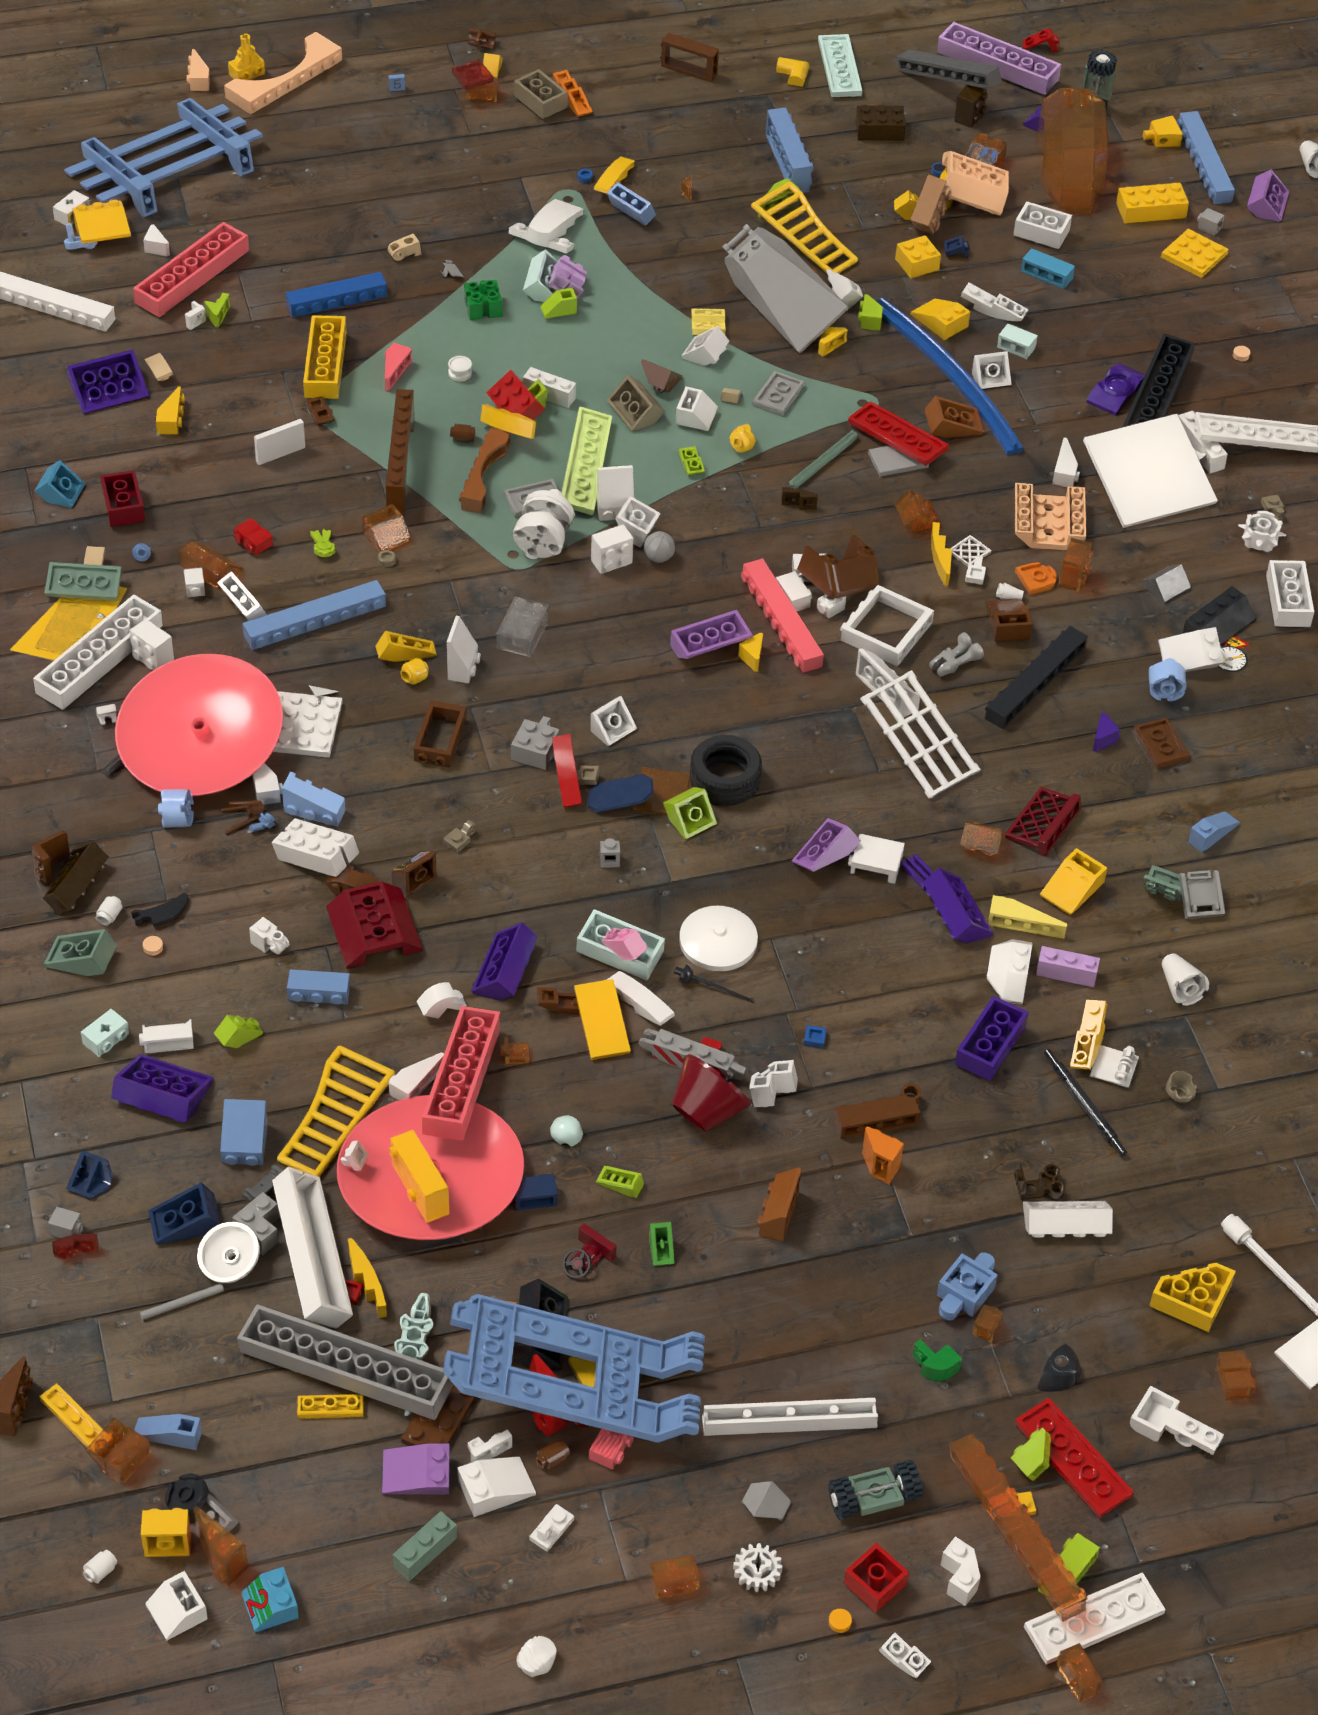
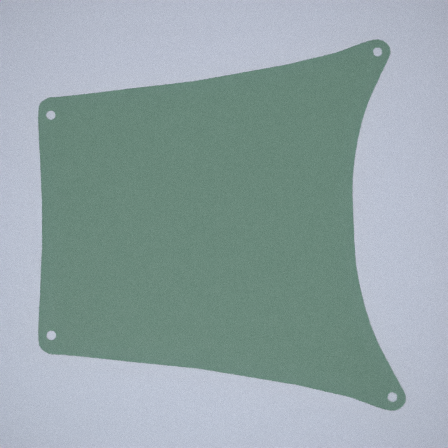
[308,189,879,570]

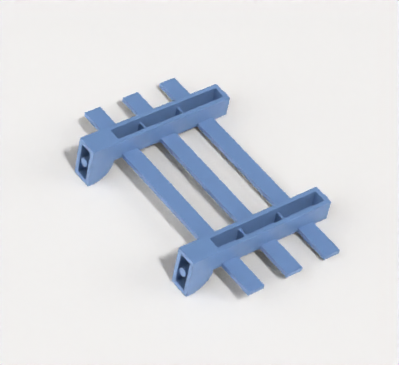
[64,98,263,217]

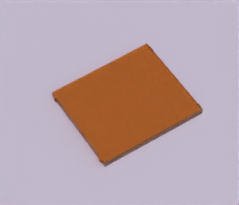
[633,767,690,815]

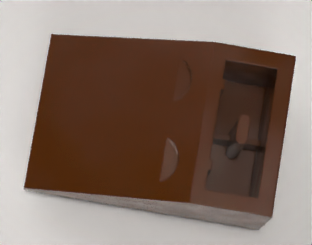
[985,599,1033,642]
[0,1357,33,1436]

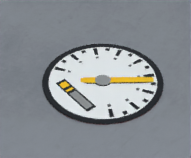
[1218,646,1248,672]

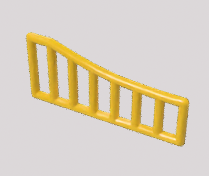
[751,182,858,274]
[277,1046,396,1177]

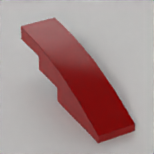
[552,734,583,808]

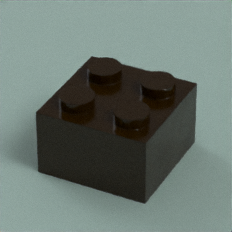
[954,85,988,128]

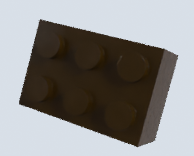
[855,105,906,141]

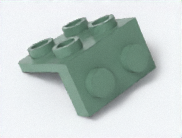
[1143,865,1187,901]

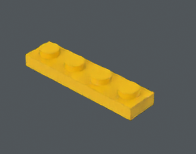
[40,1384,113,1456]

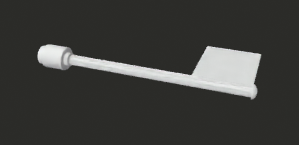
[1221,1214,1318,1389]

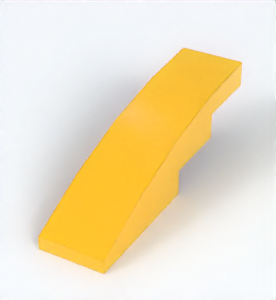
[594,156,635,194]
[480,404,536,439]
[931,522,952,586]
[348,1238,387,1318]

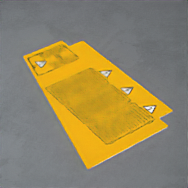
[10,587,127,660]

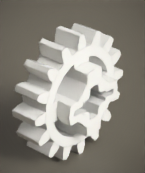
[733,1543,782,1592]

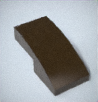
[781,487,818,510]

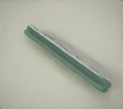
[788,430,858,488]

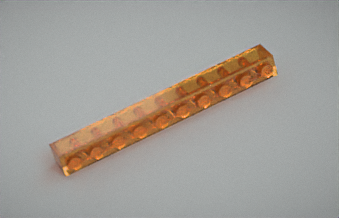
[950,1433,1088,1622]

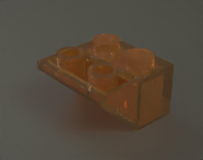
[894,490,942,533]
[362,504,411,552]
[85,1418,151,1485]

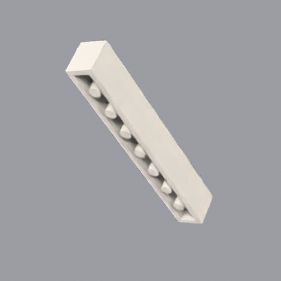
[0,272,115,332]

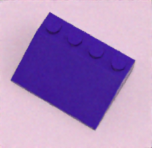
[66,349,149,414]
[111,1054,214,1122]

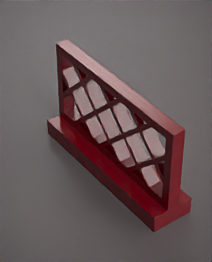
[1005,787,1081,857]

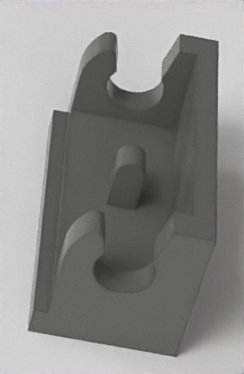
[243,1165,283,1203]

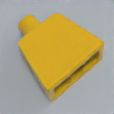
[1143,116,1183,147]

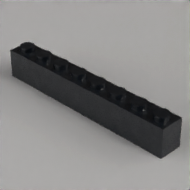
[985,626,1088,729]

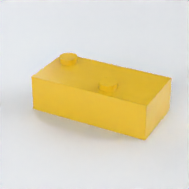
[388,1130,450,1223]

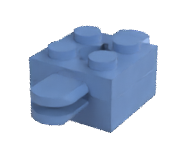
[937,1253,998,1320]

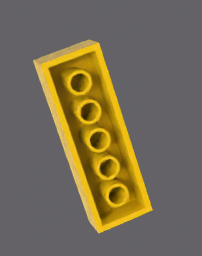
[303,316,347,399]

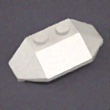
[987,939,1032,1005]

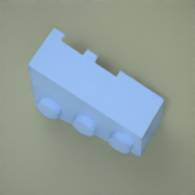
[282,771,346,827]

